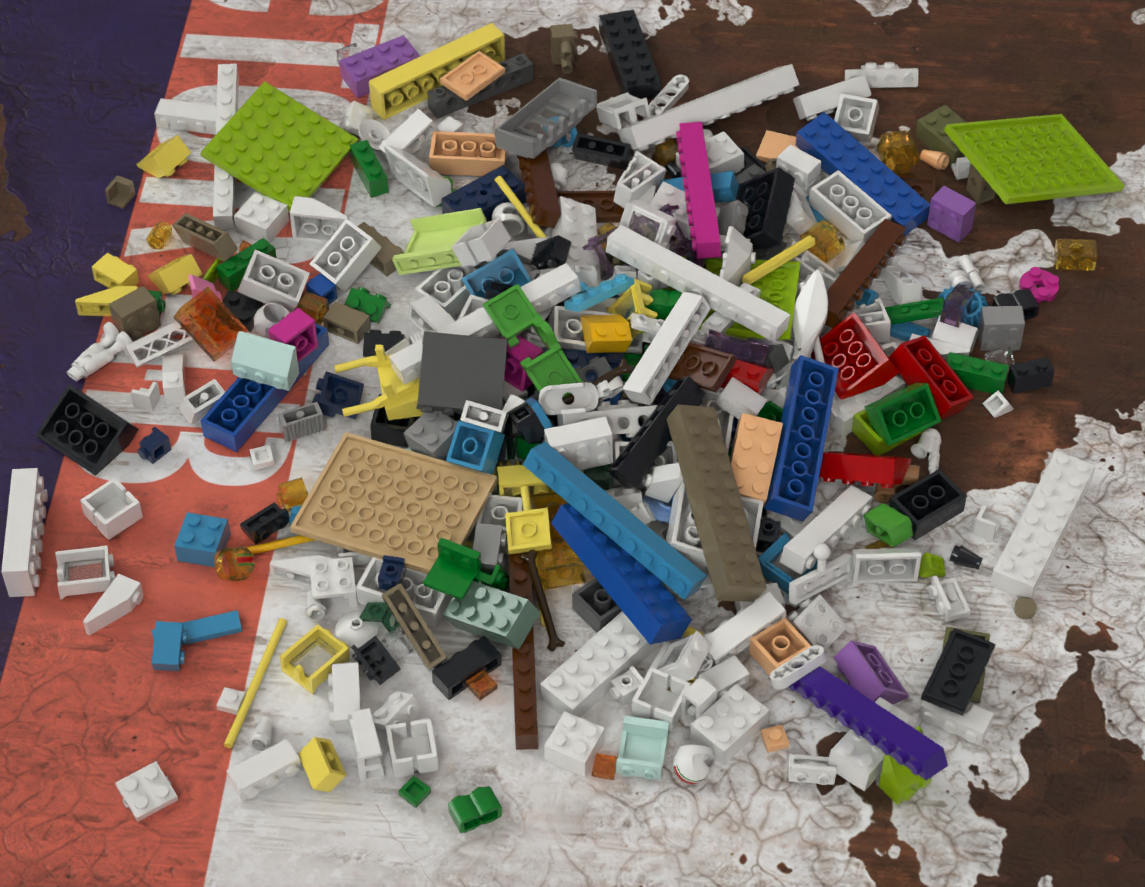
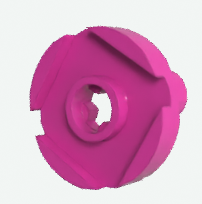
[1019,267,1059,303]

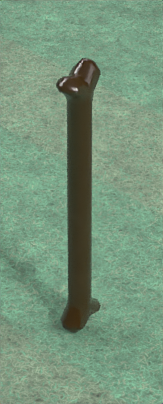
[545,358,634,420]
[519,549,565,652]

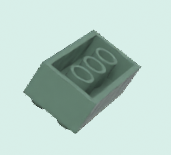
[443,581,541,650]

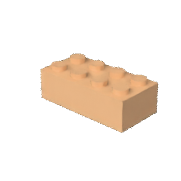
[429,131,508,176]
[730,413,783,506]

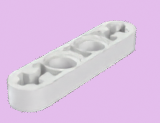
[643,75,689,120]

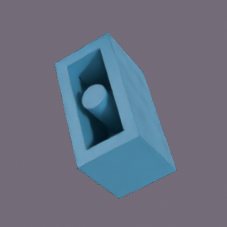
[152,621,188,671]

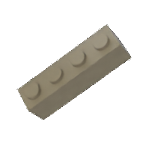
[172,213,238,262]
[382,583,447,672]

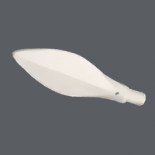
[792,270,828,362]

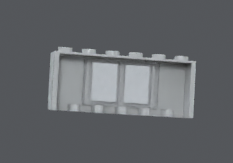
[495,78,597,159]

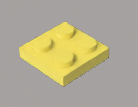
[505,508,552,554]

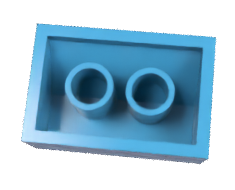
[462,248,532,299]

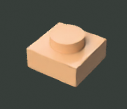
[761,725,789,753]

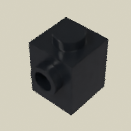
[756,519,781,553]

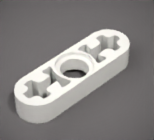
[769,645,827,689]

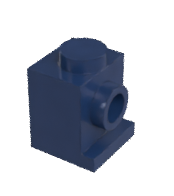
[137,427,171,464]
[378,555,406,591]

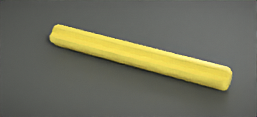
[741,235,816,285]

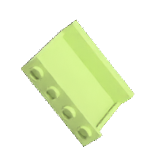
[392,208,487,275]

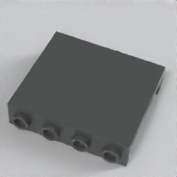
[416,331,507,415]

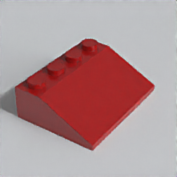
[811,312,900,400]

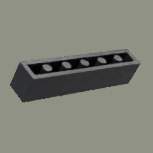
[608,376,706,488]

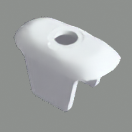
[538,382,599,415]

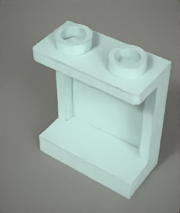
[616,716,669,780]

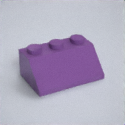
[833,640,909,705]

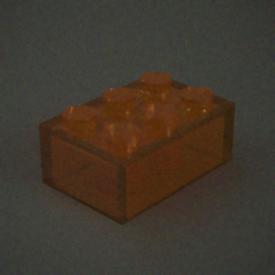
[174,286,248,362]

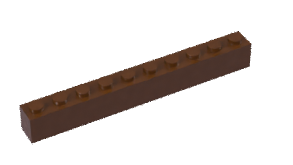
[509,552,538,750]

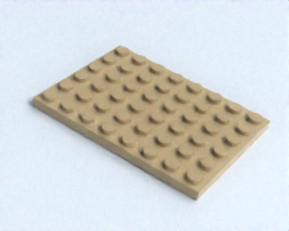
[290,432,498,574]

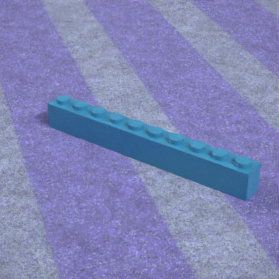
[523,442,707,600]

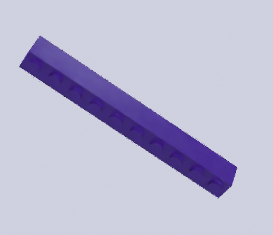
[788,666,948,780]

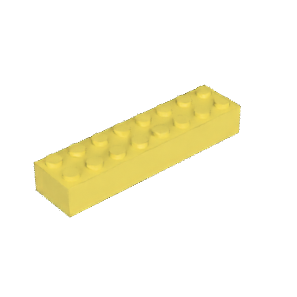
[369,23,505,120]

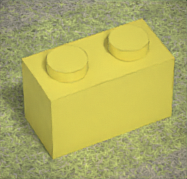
[92,253,139,288]
[298,737,347,792]

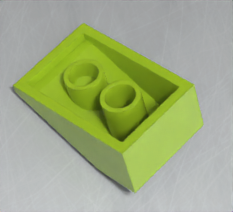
[879,726,932,805]

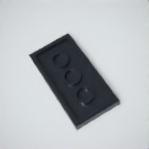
[921,628,996,716]

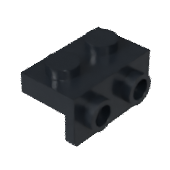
[363,330,406,357]
[240,502,289,544]
[351,635,401,685]

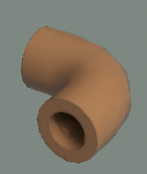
[874,465,920,504]

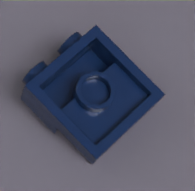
[312,371,364,419]

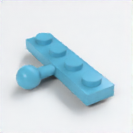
[564,274,634,312]

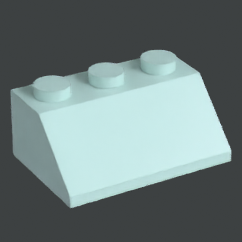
[231,331,299,391]

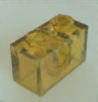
[1054,239,1097,270]

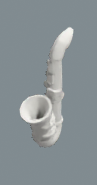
[911,428,941,474]

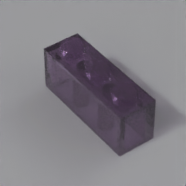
[705,329,769,365]

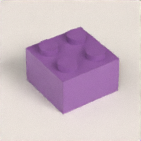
[927,186,976,242]

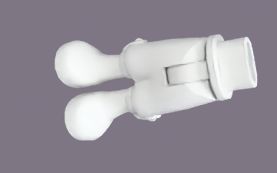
[67,322,132,382]

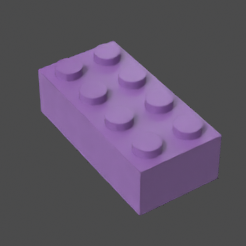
[339,35,420,98]

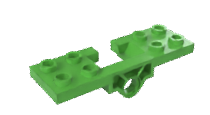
[483,284,583,399]

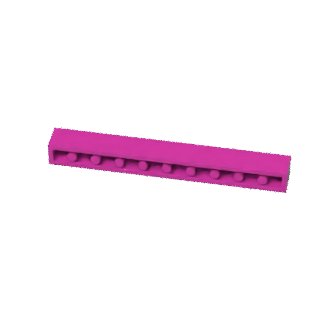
[676,122,721,259]

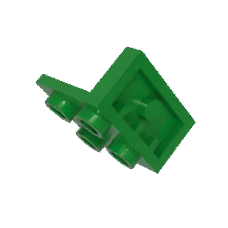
[423,538,482,600]

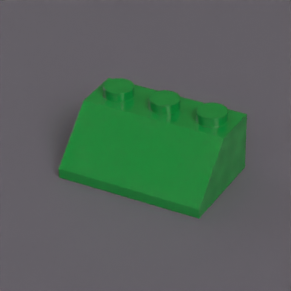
[864,383,941,446]

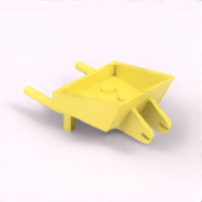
[334,345,442,420]

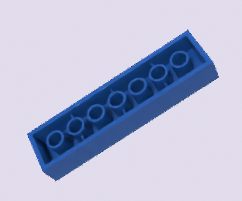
[796,112,930,236]
[200,323,329,452]
[764,355,839,522]
[551,503,692,645]

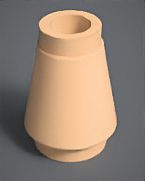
[920,149,949,170]

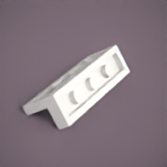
[124,312,208,368]

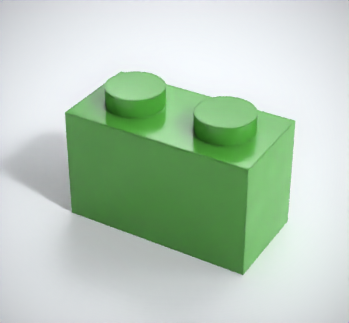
[864,503,913,548]

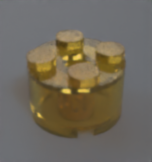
[877,131,919,175]
[800,220,845,264]

